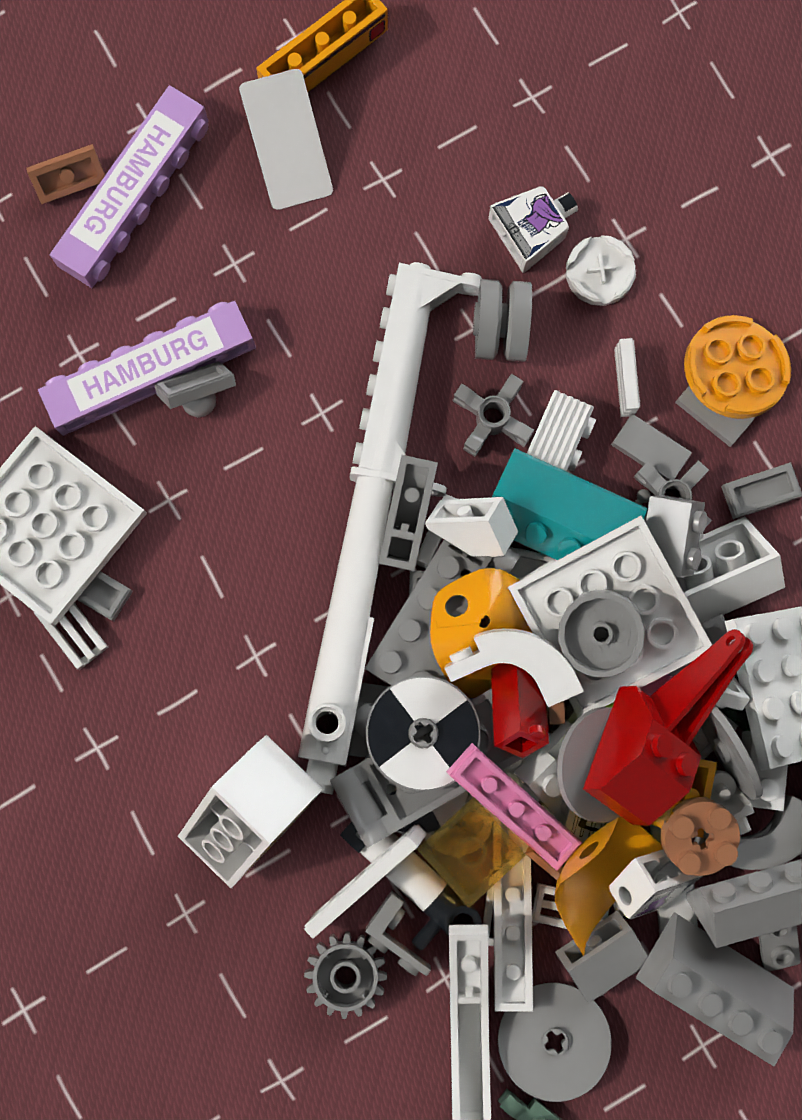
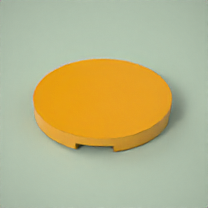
[684,315,791,419]

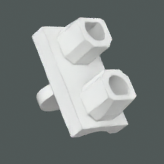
[710,770,755,835]

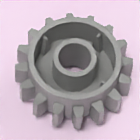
[304,931,387,1019]

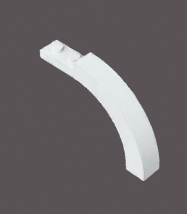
[449,925,491,1120]

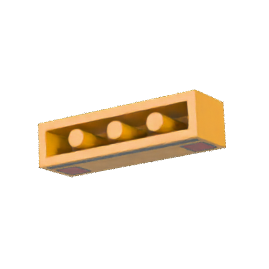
[256,0,388,92]

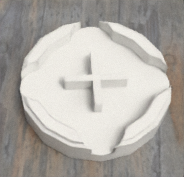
[566,235,636,306]

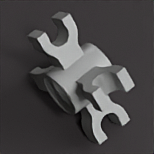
[453,373,534,457]
[634,460,712,527]

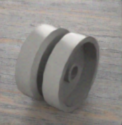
[473,279,532,362]
[558,589,645,678]

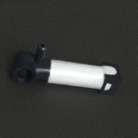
[340,821,482,950]

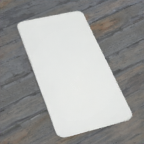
[239,69,333,210]

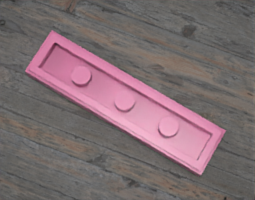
[446,743,583,871]

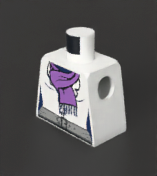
[488,187,578,273]
[609,850,702,919]

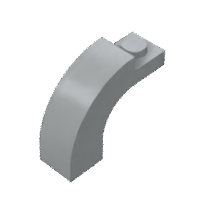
[694,795,802,870]

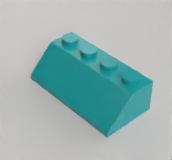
[492,448,648,560]

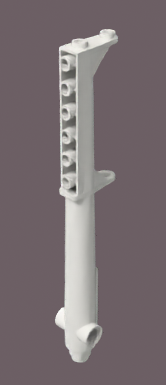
[298,262,482,794]

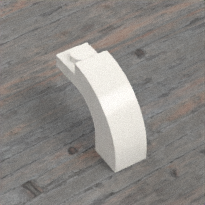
[445,628,584,707]

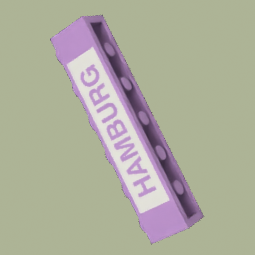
[49,85,209,288]
[38,301,256,436]

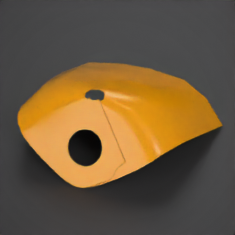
[430,568,532,699]
[555,816,663,957]

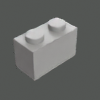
[646,495,707,577]
[555,911,648,1004]

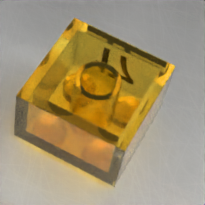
[417,796,526,908]

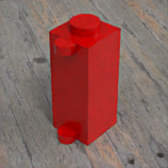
[491,663,549,758]

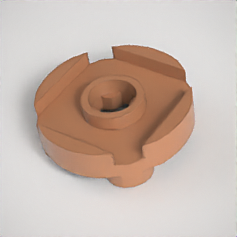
[661,797,740,876]

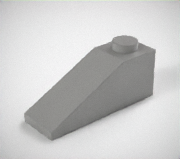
[378,455,438,571]

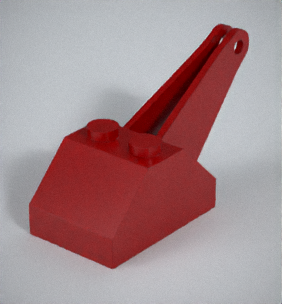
[583,629,753,826]

